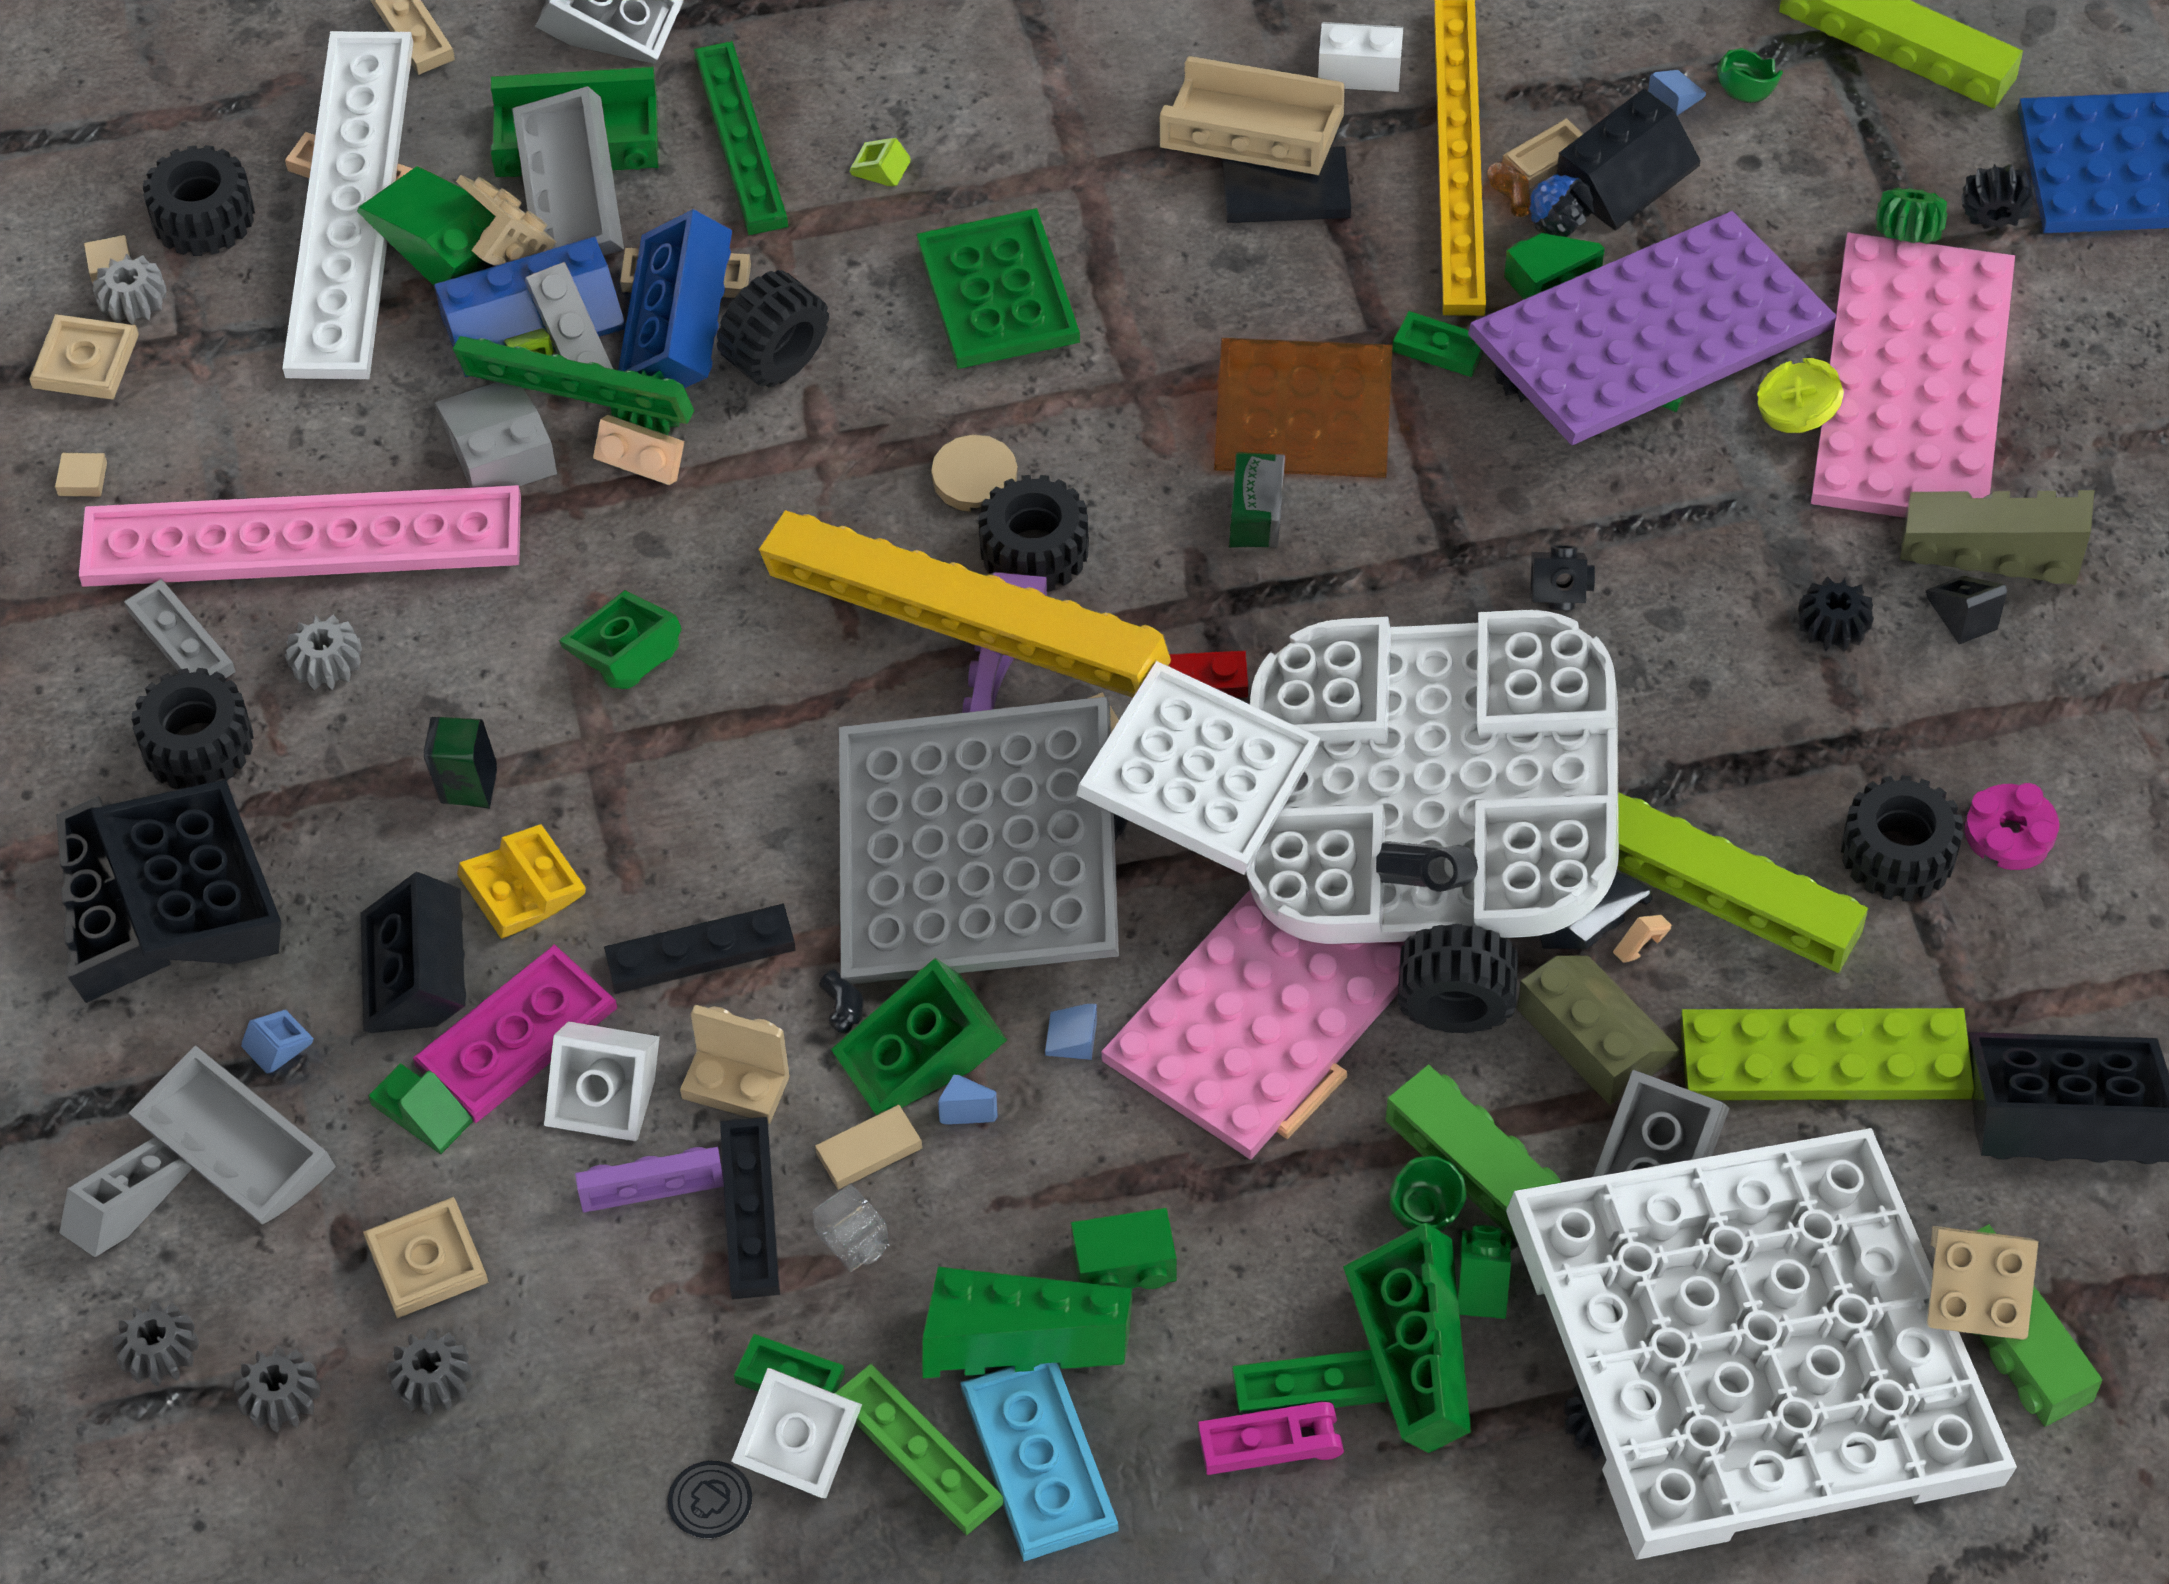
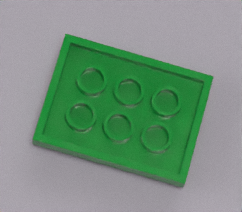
[916,208,1080,369]

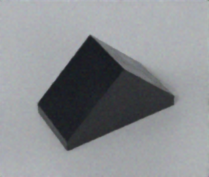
[1925,576,2007,644]

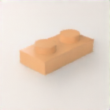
[593,415,685,485]

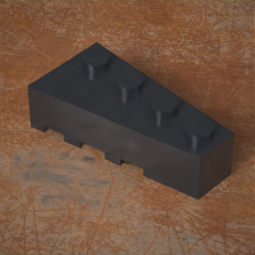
[56,796,171,1003]

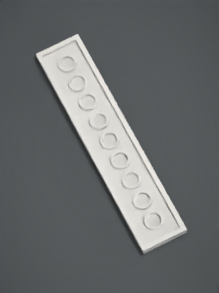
[282,31,413,379]

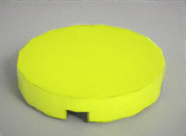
[1757,358,1844,433]

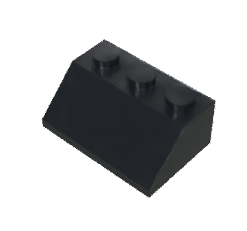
[1556,88,1701,231]
[360,871,466,1033]

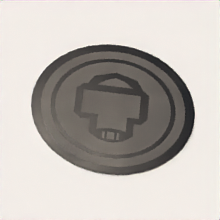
[668,1460,752,1539]

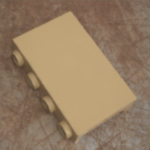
[1160,56,1345,175]

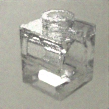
[813,1183,889,1272]

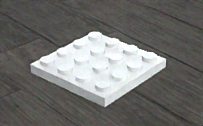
[1076,661,1321,875]

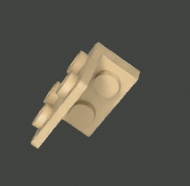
[456,175,556,266]
[680,1005,790,1124]
[1927,1226,2039,1340]

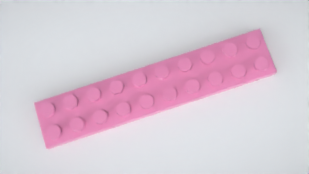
[79,485,521,587]

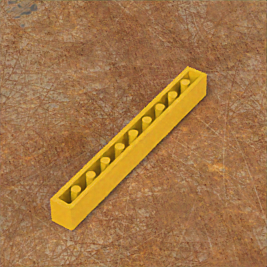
[759,510,1171,698]

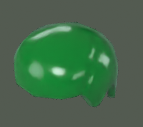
[1717,48,1783,103]
[1389,1156,1466,1231]

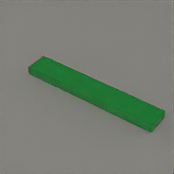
[693,41,788,236]

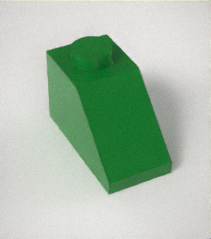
[1504,233,1605,300]

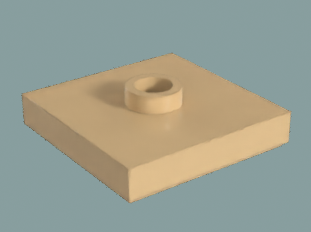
[29,314,139,400]
[363,1197,489,1318]

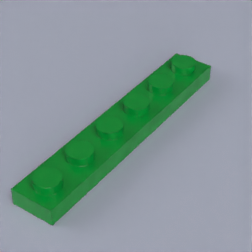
[453,336,695,424]

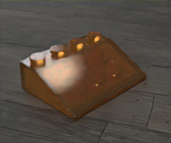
[1214,338,1392,478]

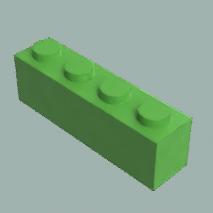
[1386,1064,1562,1243]
[1972,1224,2103,1427]

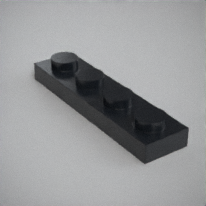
[604,903,796,994]
[720,1117,780,1300]

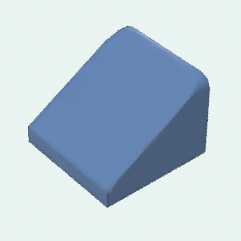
[1648,70,1706,116]
[1045,1004,1097,1060]
[242,1009,314,1073]
[938,1074,998,1125]

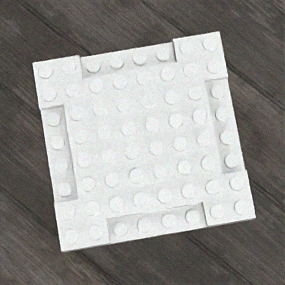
[1506,1128,2017,1560]

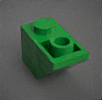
[1457,1225,1511,1319]

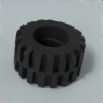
[143,145,255,256]
[716,270,829,388]
[978,474,1089,592]
[131,668,254,789]
[1841,775,1964,901]
[1398,924,1518,1034]

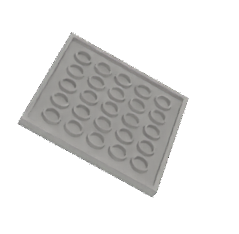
[839,697,1119,984]

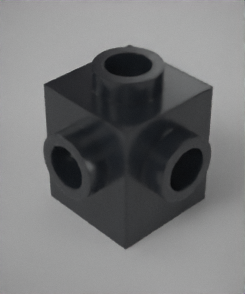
[1530,545,1595,610]

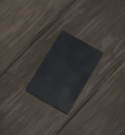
[1222,146,1351,223]

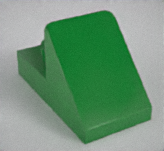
[368,1063,473,1154]

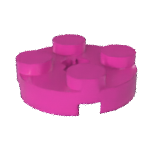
[1965,783,2059,870]

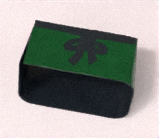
[424,717,497,809]

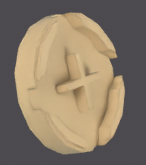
[931,435,1018,511]

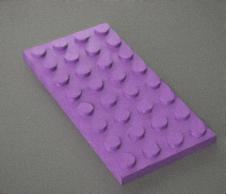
[1468,211,1836,445]

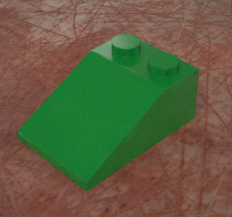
[357,166,496,287]
[831,958,1007,1116]

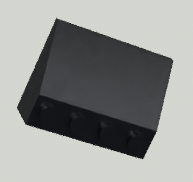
[91,779,281,964]
[1968,1032,2169,1164]

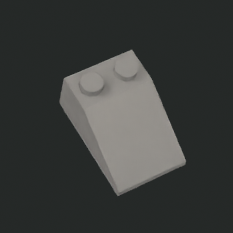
[535,0,684,64]
[435,382,557,488]
[1593,1070,1730,1177]

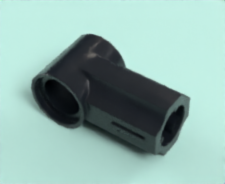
[1376,841,1478,892]

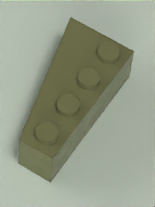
[1900,490,2095,585]

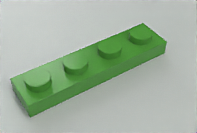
[835,1364,1003,1536]

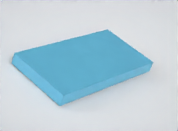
[960,1363,1119,1562]

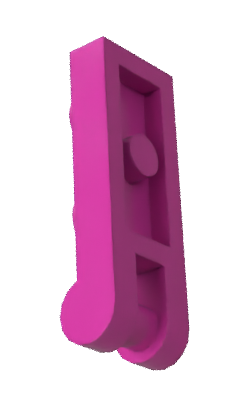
[1198,1402,1344,1475]

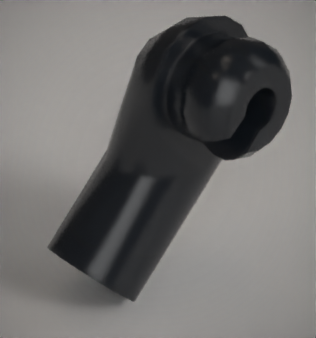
[819,969,864,1034]

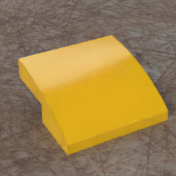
[457,824,586,939]

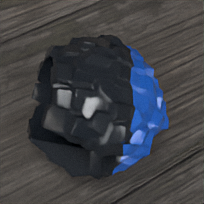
[1529,174,1594,237]

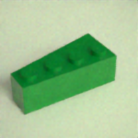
[1343,1223,1471,1453]
[922,1267,1132,1379]

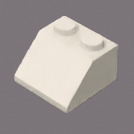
[1318,22,1403,92]
[544,1021,660,1141]

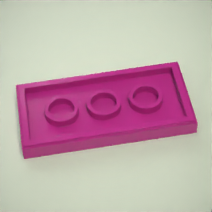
[413,944,617,1124]

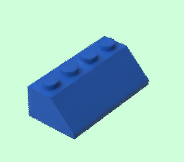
[618,209,732,388]
[434,236,626,377]

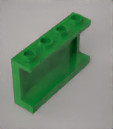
[491,67,659,177]

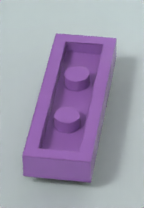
[575,1147,724,1213]

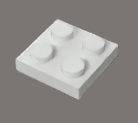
[731,1368,862,1498]

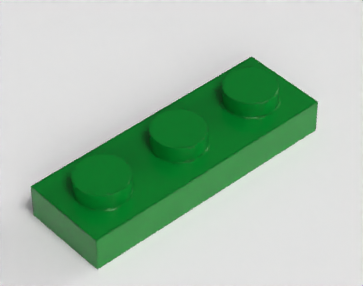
[1232,1350,1386,1415]

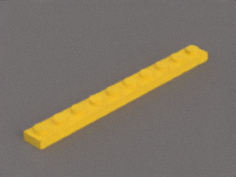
[1434,0,1486,316]

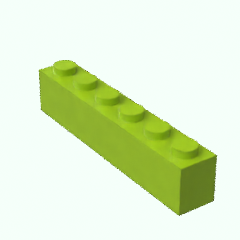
[1779,0,2023,109]
[1617,792,1868,973]

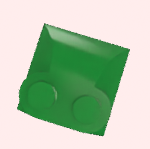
[559,590,682,689]

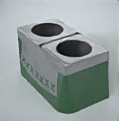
[1229,452,1285,548]

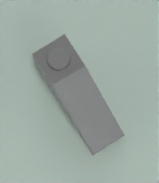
[59,1137,193,1257]

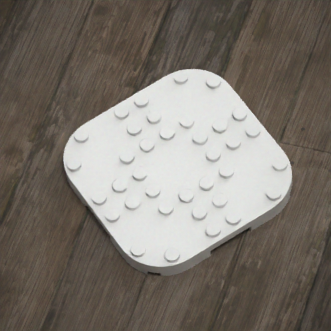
[1246,610,1619,944]

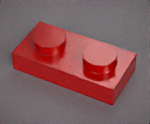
[1168,651,1248,698]

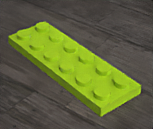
[1680,1008,1974,1100]

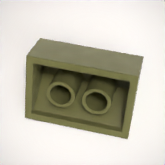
[1517,956,1681,1105]

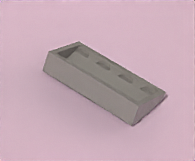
[512,86,624,255]
[128,1045,336,1225]

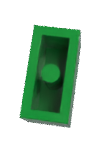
[1071,1208,1177,1289]

